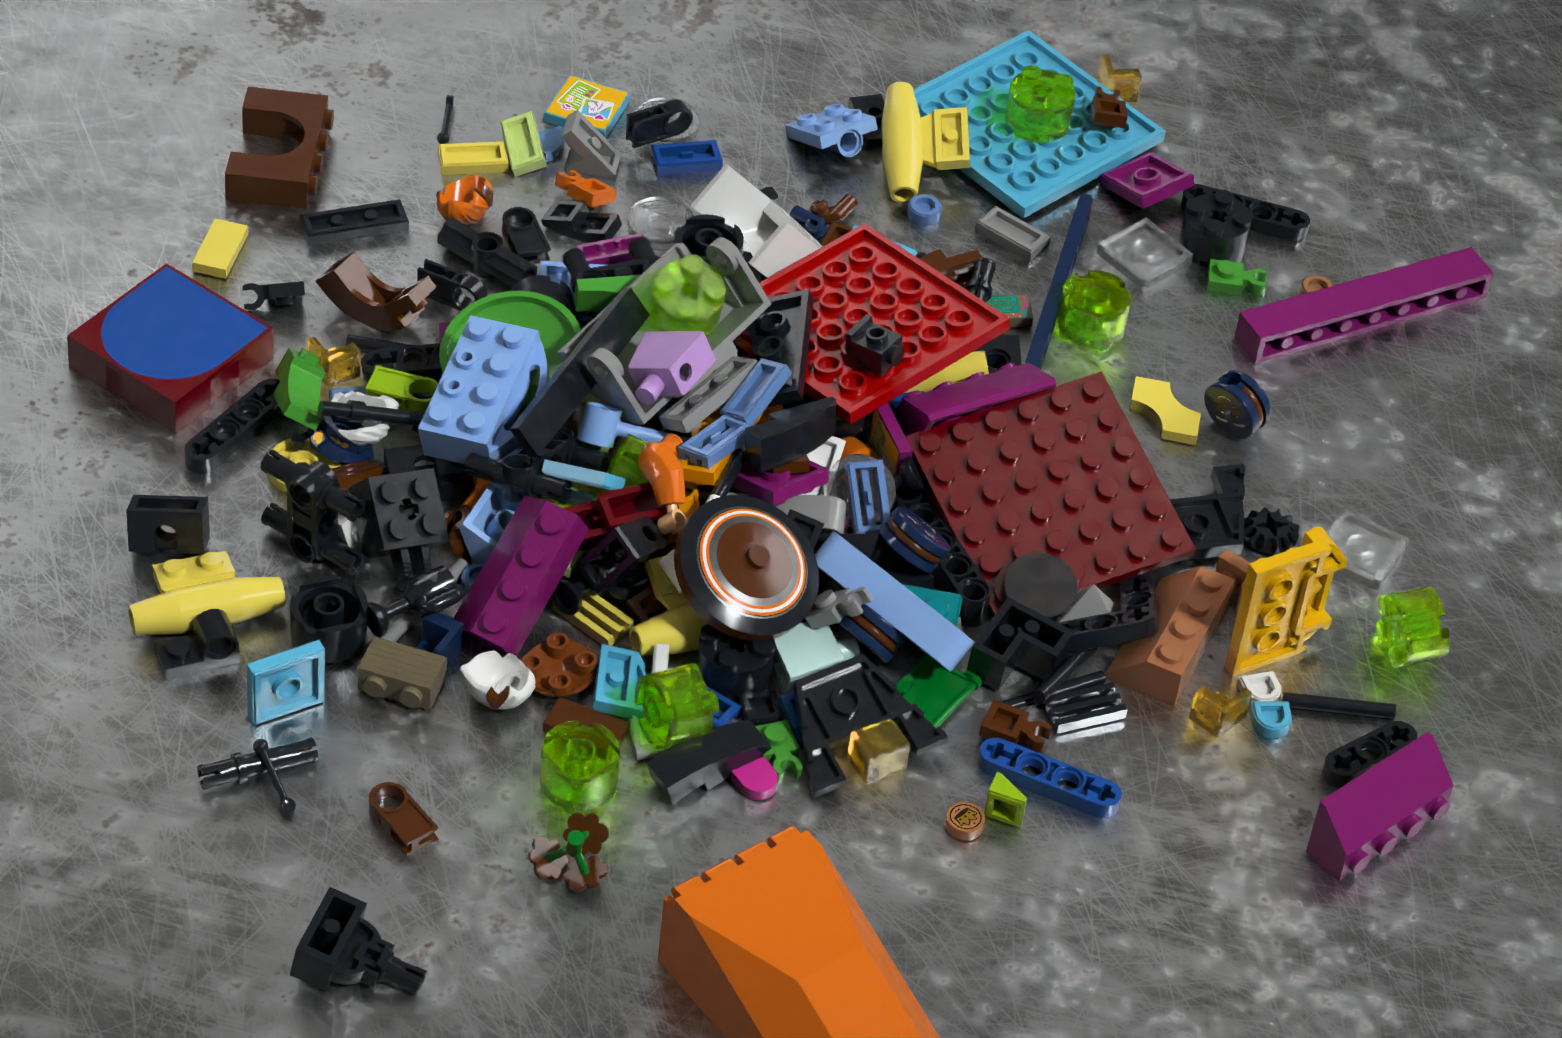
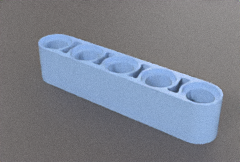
[815,531,975,672]

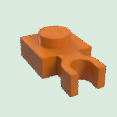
[555,170,617,209]

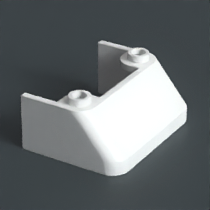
[691,163,823,279]

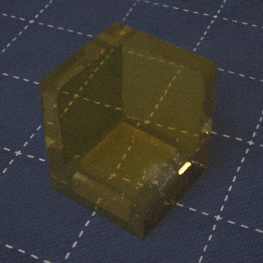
[1097,54,1142,102]
[307,336,361,389]
[1189,685,1252,739]
[847,719,910,785]

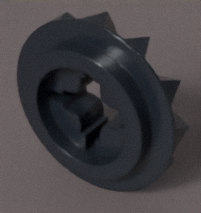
[1244,507,1299,554]

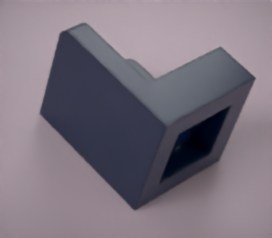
[416,612,464,669]

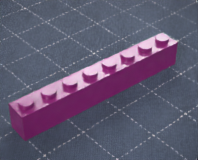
[1234,247,1493,364]

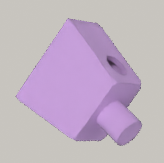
[628,331,716,405]

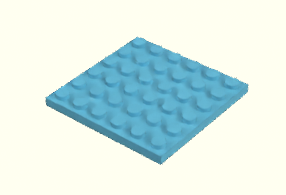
[914,30,1166,219]

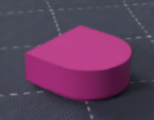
[730,756,778,800]

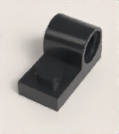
[154,609,240,680]

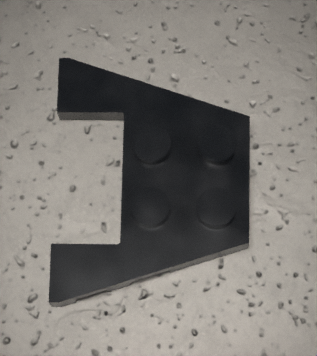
[1170,464,1245,561]
[793,654,948,798]

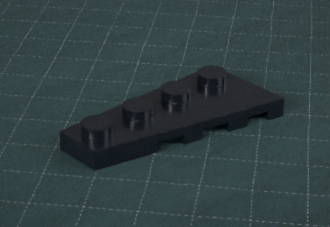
[747,289,814,407]

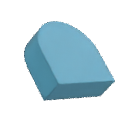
[1249,701,1292,739]

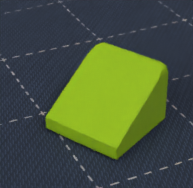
[984,772,1027,828]

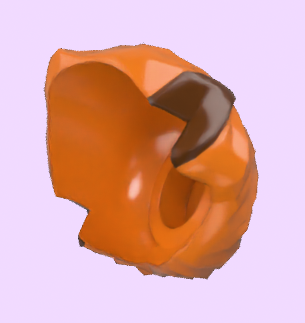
[436,174,493,225]

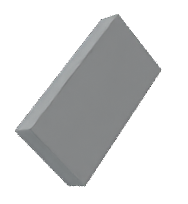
[975,206,1051,262]

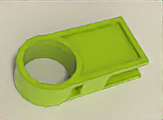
[365,365,439,412]

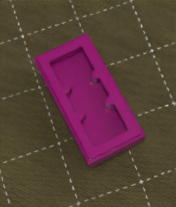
[575,233,643,265]

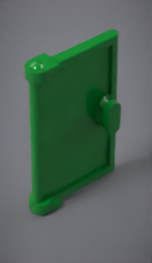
[879,654,982,752]

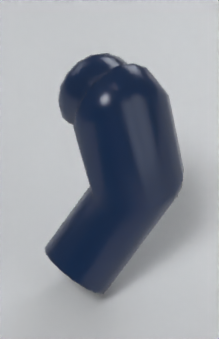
[790,205,827,240]

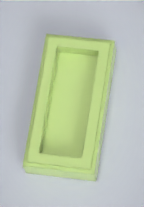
[500,111,547,177]

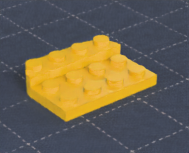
[1224,526,1347,677]

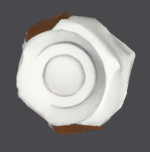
[460,650,536,710]

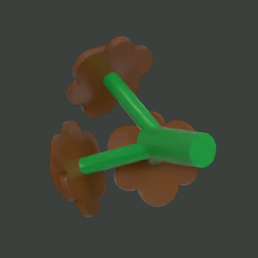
[528,813,609,892]

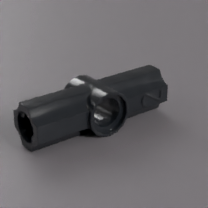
[437,218,537,287]

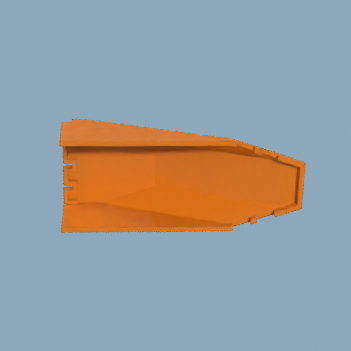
[658,825,940,1038]

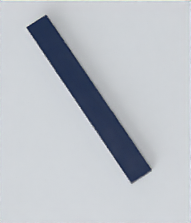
[1025,193,1093,369]

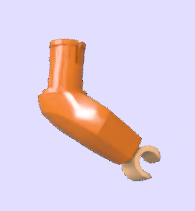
[638,434,687,535]

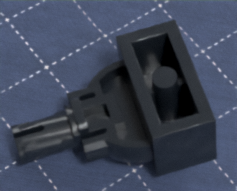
[290,887,427,995]

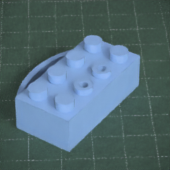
[418,315,550,464]

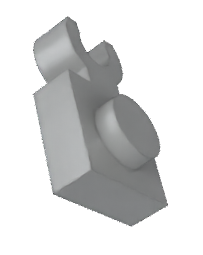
[805,587,873,629]

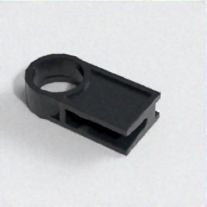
[626,99,693,149]
[502,207,551,264]
[417,259,488,311]

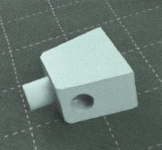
[772,622,860,694]

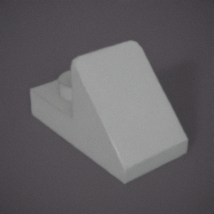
[561,110,621,178]

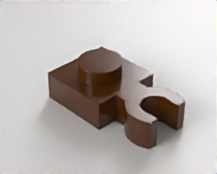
[1090,86,1128,129]
[979,700,1052,753]

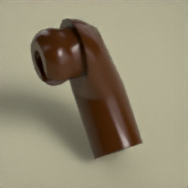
[810,194,858,223]

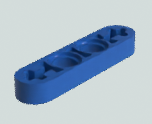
[977,738,1122,819]

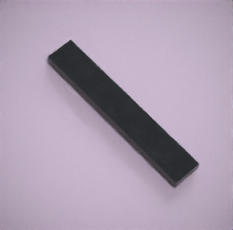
[509,287,650,457]

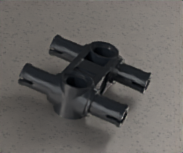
[562,236,660,320]
[464,427,611,505]
[260,450,365,575]

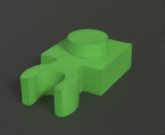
[1207,259,1267,296]
[755,720,803,784]

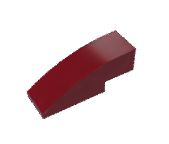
[564,482,679,551]

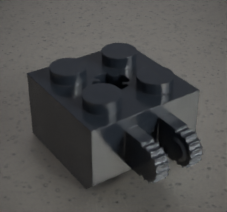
[348,468,450,581]

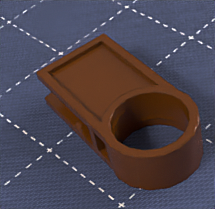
[369,782,438,856]

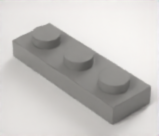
[659,356,758,433]

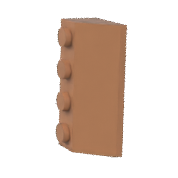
[1105,566,1235,706]

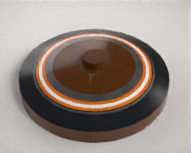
[674,495,819,641]

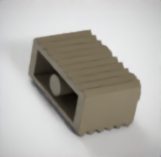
[358,636,447,711]

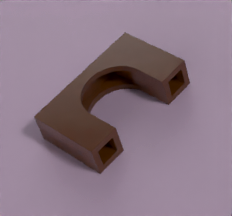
[225,86,334,209]

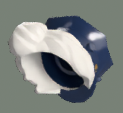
[308,391,399,464]

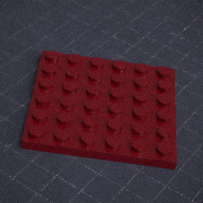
[906,371,1196,619]

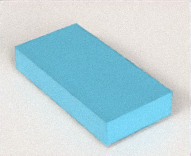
[542,459,626,491]

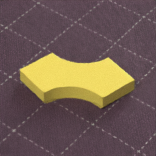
[1130,376,1201,445]

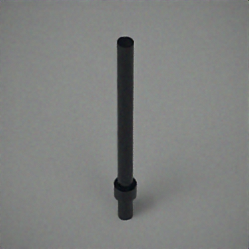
[318,400,515,426]

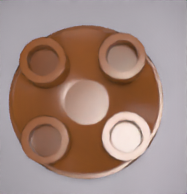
[521,632,597,697]

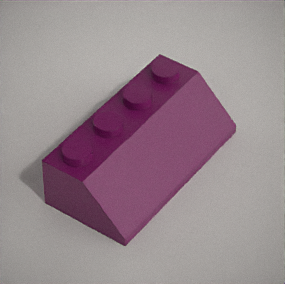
[896,362,1057,435]
[453,496,589,656]
[1306,732,1454,881]

